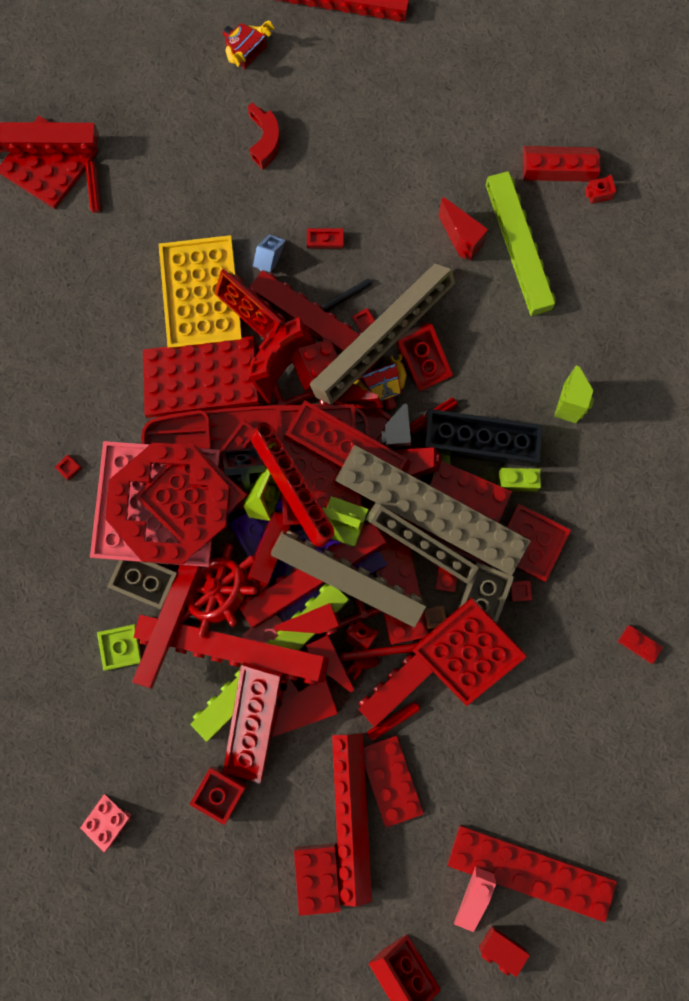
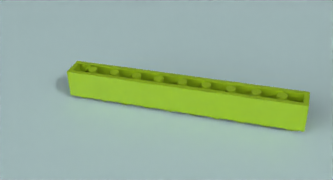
[190,583,350,742]

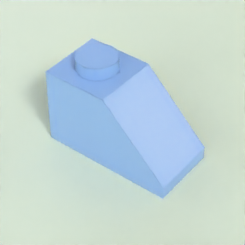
[253,234,286,272]

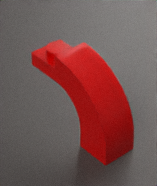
[247,102,280,170]

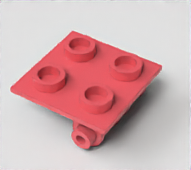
[80,794,131,853]

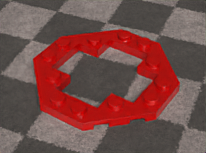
[105,443,230,564]

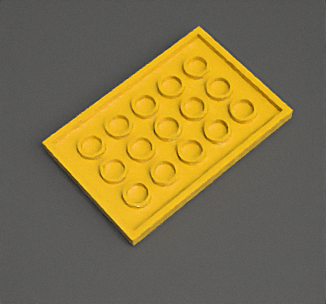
[159,235,242,348]

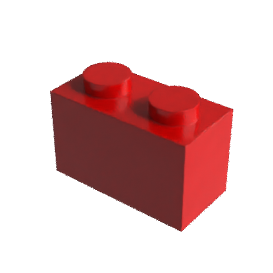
[479,926,530,977]

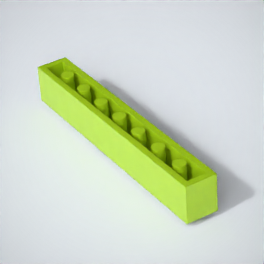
[486,171,556,316]

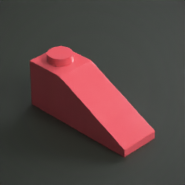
[454,867,496,932]

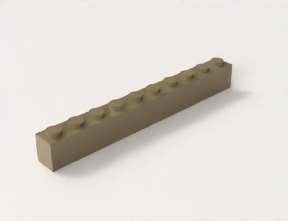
[310,264,455,405]

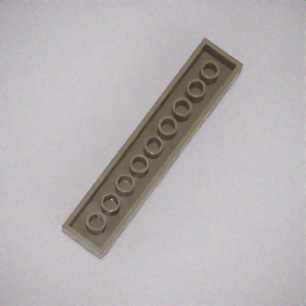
[335,445,530,576]

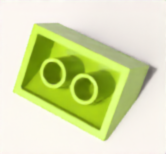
[554,366,594,423]
[244,464,281,521]

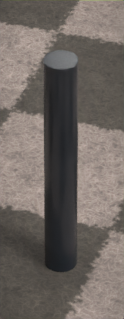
[321,278,372,312]

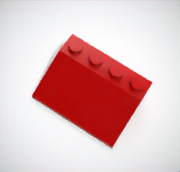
[214,268,287,339]

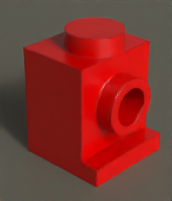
[585,175,616,204]
[345,620,379,651]
[278,672,300,704]

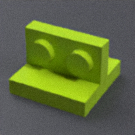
[322,496,369,547]

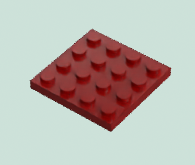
[0,115,97,209]
[135,441,247,544]
[412,597,527,706]

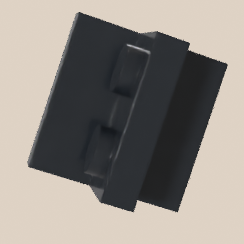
[222,448,265,492]

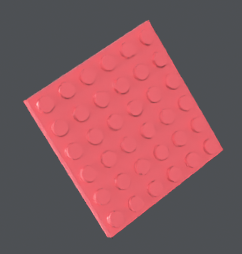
[90,441,221,567]

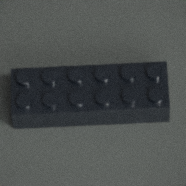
[421,409,543,467]

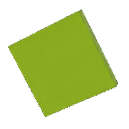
[97,624,142,671]

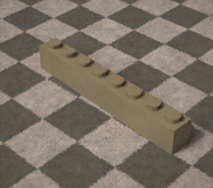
[271,530,426,627]

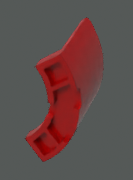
[248,317,316,404]

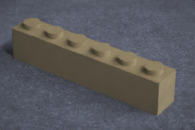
[365,503,479,584]

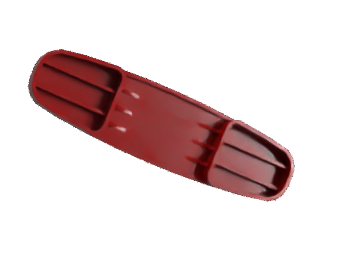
[141,404,369,450]

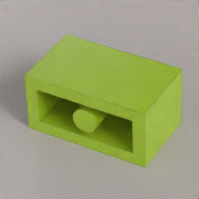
[499,468,541,492]

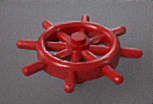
[179,543,258,638]

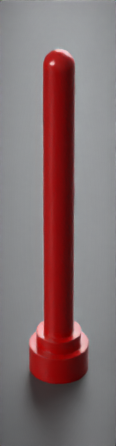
[340,641,420,661]

